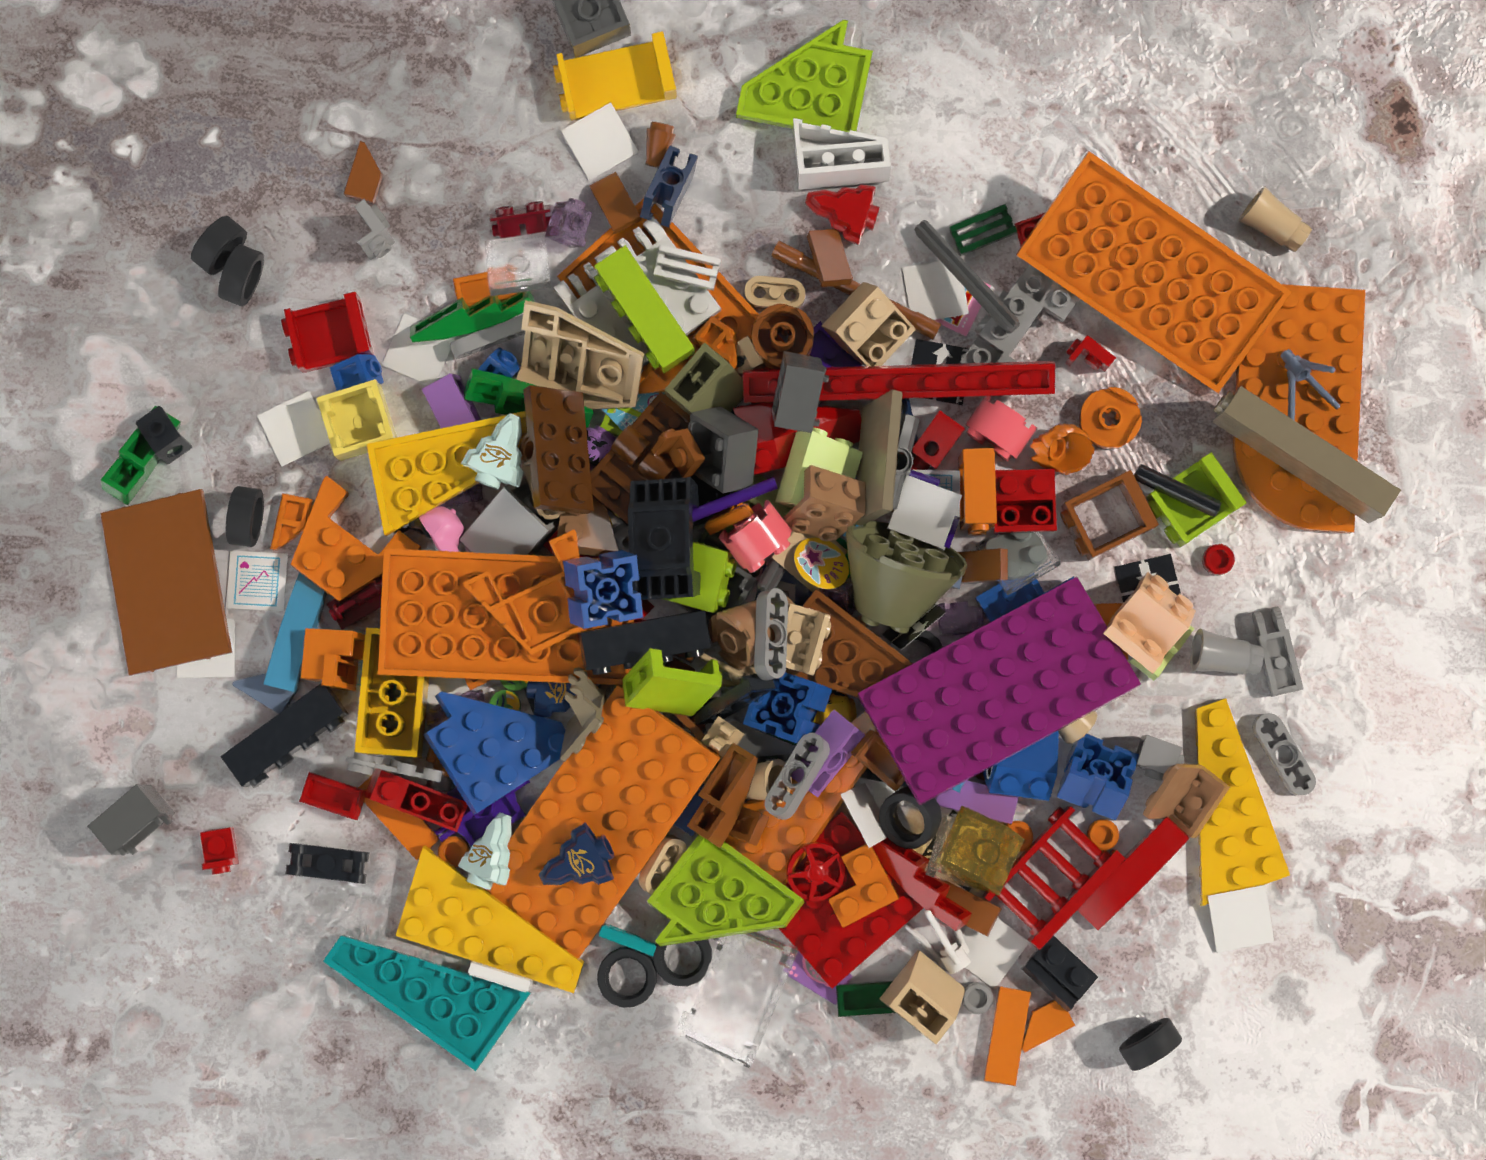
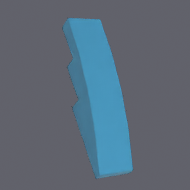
[264,572,327,693]

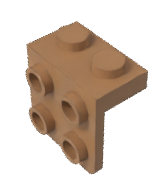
[783,465,865,541]
[1143,764,1230,838]

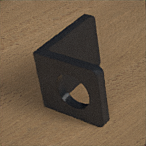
[136,406,192,464]

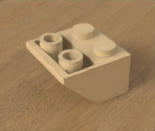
[822,282,916,366]
[879,950,965,1044]

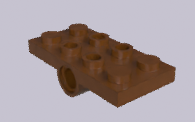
[519,385,594,514]
[591,391,690,525]

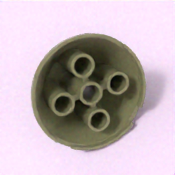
[846,521,967,633]

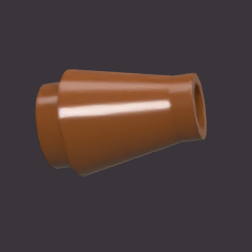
[645,122,676,168]

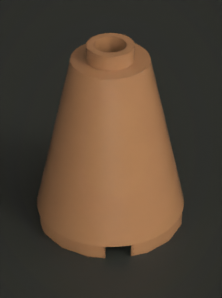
[708,596,794,670]

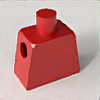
[911,411,966,470]

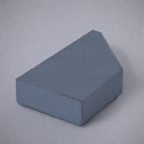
[232,673,298,714]

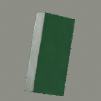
[836,980,896,1017]

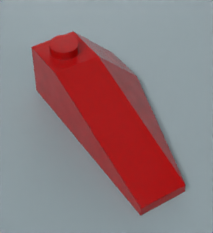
[733,402,861,475]

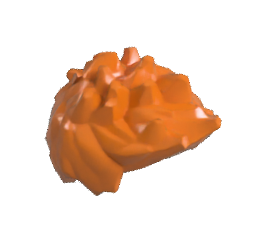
[1030,423,1095,475]

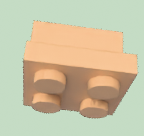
[1103,572,1196,674]

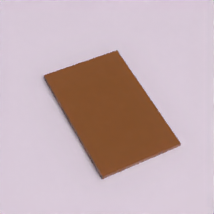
[100,489,232,676]

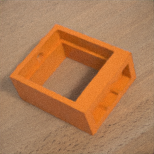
[958,448,997,536]

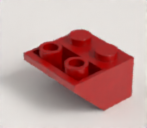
[993,469,1057,533]

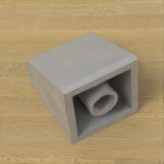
[459,477,560,555]

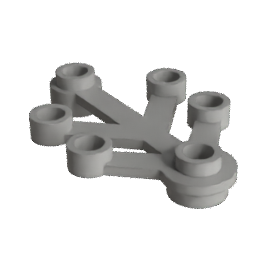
[346,752,452,791]

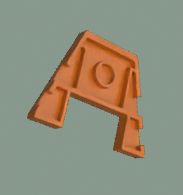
[291,476,421,603]
[463,529,587,655]

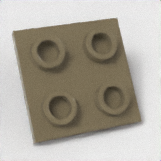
[560,668,607,762]

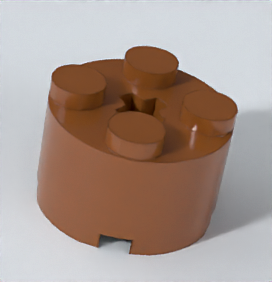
[752,304,814,369]

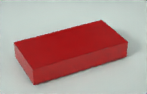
[299,772,366,821]

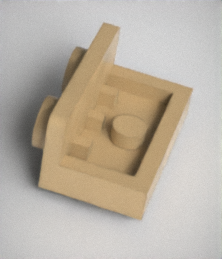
[786,603,831,676]

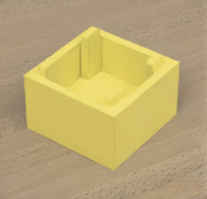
[317,379,397,461]

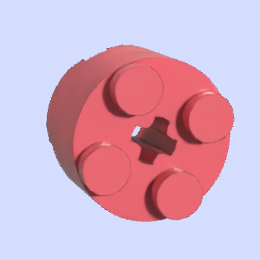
[965,396,1037,462]
[719,500,792,573]

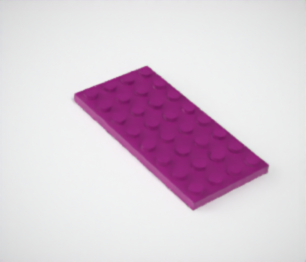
[857,577,1141,806]

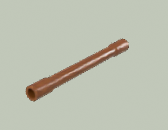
[771,240,941,340]

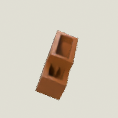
[687,743,758,848]

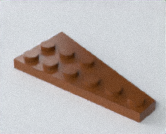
[769,589,913,698]

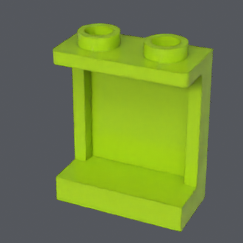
[1146,452,1247,547]
[664,542,737,613]
[622,648,722,716]

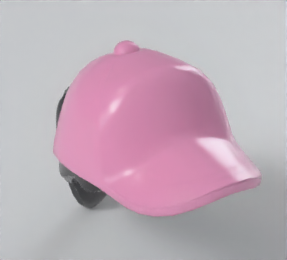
[393,506,464,552]

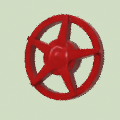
[786,842,845,902]

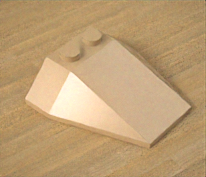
[516,300,644,409]

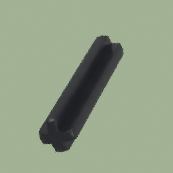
[1134,464,1222,516]

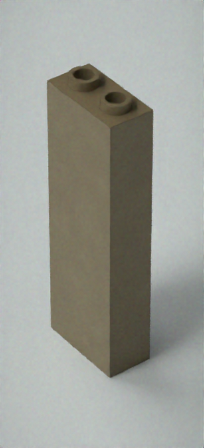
[1212,386,1401,524]

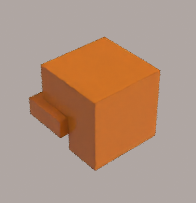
[301,628,365,691]

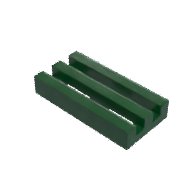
[949,204,1017,257]

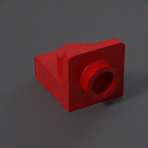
[1065,335,1116,372]
[200,827,239,875]

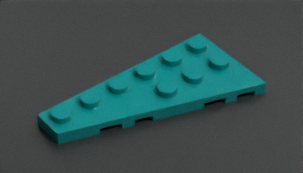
[323,935,531,1071]

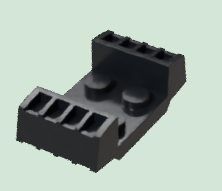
[628,477,701,600]

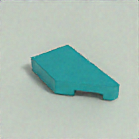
[599,923,657,956]

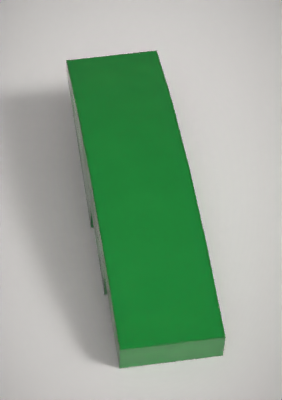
[410,287,534,342]
[464,369,593,427]

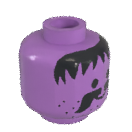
[586,425,616,471]

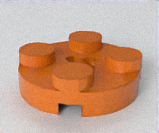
[1079,387,1142,450]

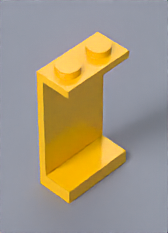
[552,31,677,121]

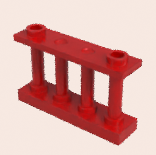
[982,806,1126,950]

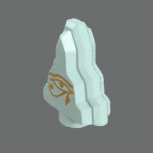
[461,413,524,490]
[458,813,511,890]

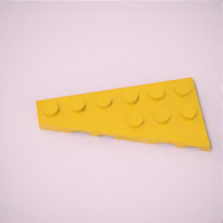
[367,411,527,536]
[1195,698,1290,906]
[395,846,584,993]

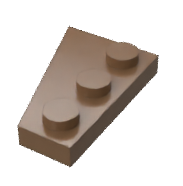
[557,497,618,556]

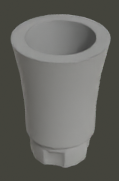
[1190,628,1264,675]

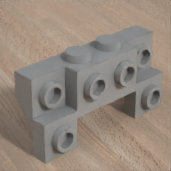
[959,264,1080,397]

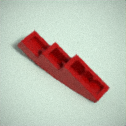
[1077,816,1190,930]
[863,838,972,931]

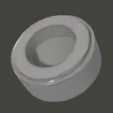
[962,982,993,1014]

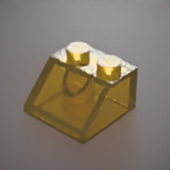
[935,806,1025,896]

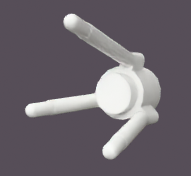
[905,910,971,974]

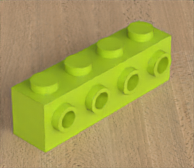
[593,245,695,374]

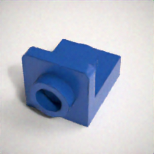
[478,347,521,378]
[329,354,384,391]

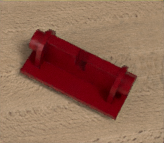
[489,201,554,239]
[326,575,382,630]

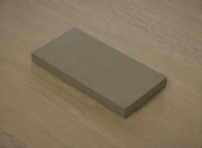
[855,389,903,526]

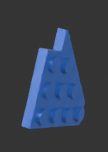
[423,691,566,815]

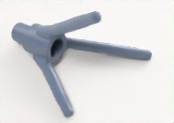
[1280,349,1340,421]

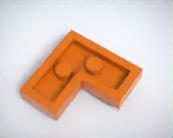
[828,843,899,927]

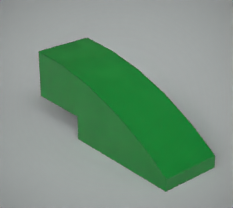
[100,406,181,505]

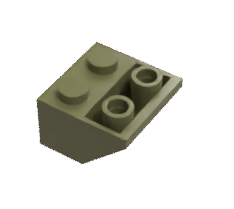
[664,343,744,415]

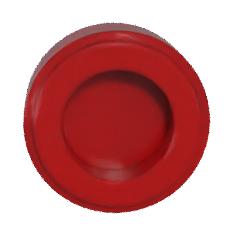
[1202,544,1235,576]

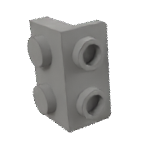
[354,199,395,260]

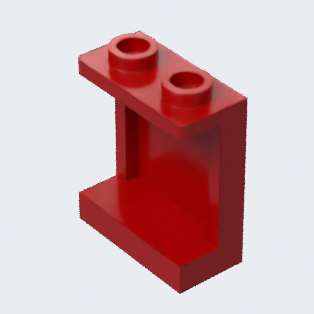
[281,292,374,373]

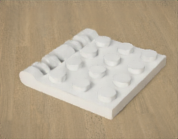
[553,216,721,367]

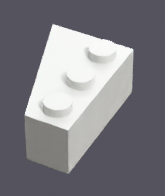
[793,118,891,190]

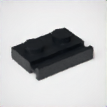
[1021,936,1098,1012]

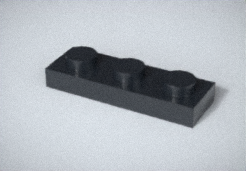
[693,674,776,725]

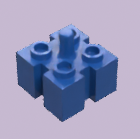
[563,550,643,629]
[743,672,832,744]
[1057,734,1139,821]

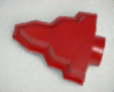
[805,184,880,245]

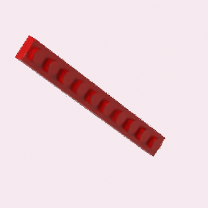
[743,361,1055,403]

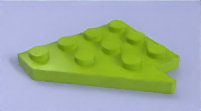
[736,20,873,133]
[647,834,804,946]

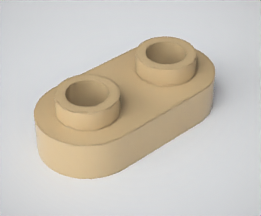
[744,276,806,309]
[639,835,687,895]

